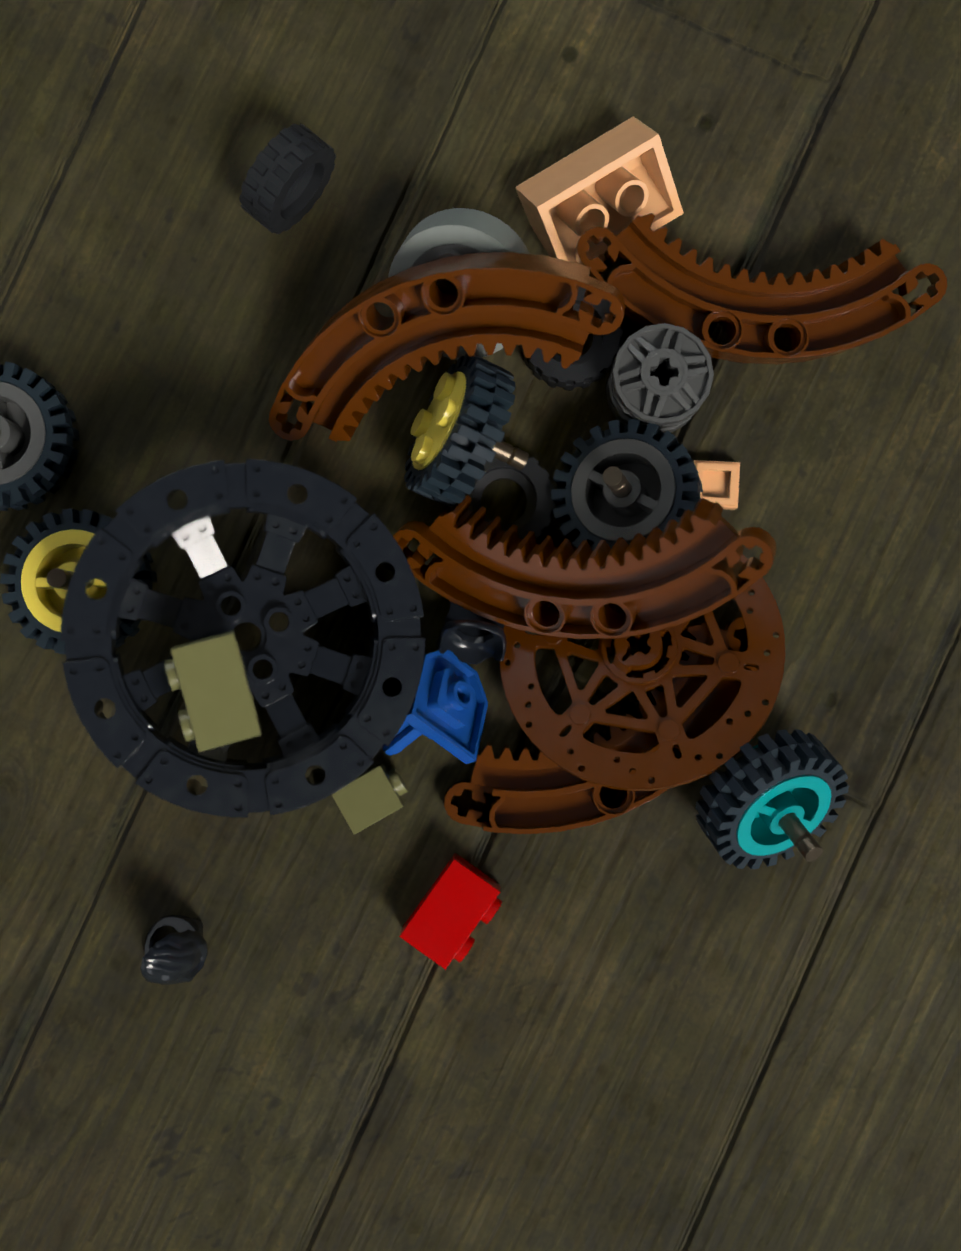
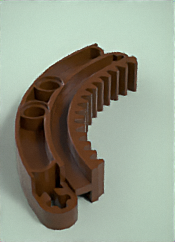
[575,213,947,364]
[269,252,625,442]
[393,495,777,639]
[444,616,758,834]

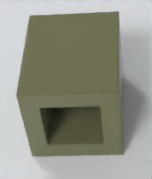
[332,762,408,835]

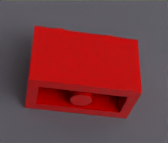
[399,853,502,970]

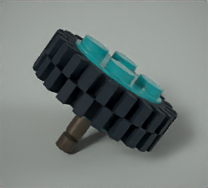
[696,729,849,869]

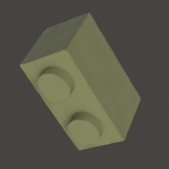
[164,630,261,752]

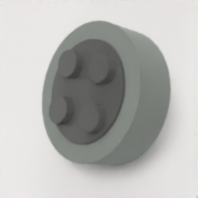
[388,208,530,359]

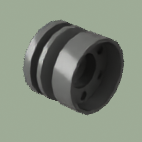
[605,323,714,433]

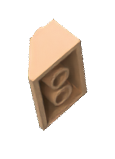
[515,116,684,263]

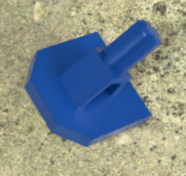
[382,650,488,764]

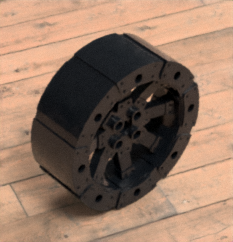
[61,459,425,818]

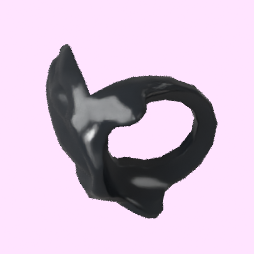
[438,601,507,665]
[140,915,208,985]

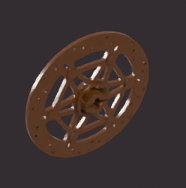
[500,543,786,791]

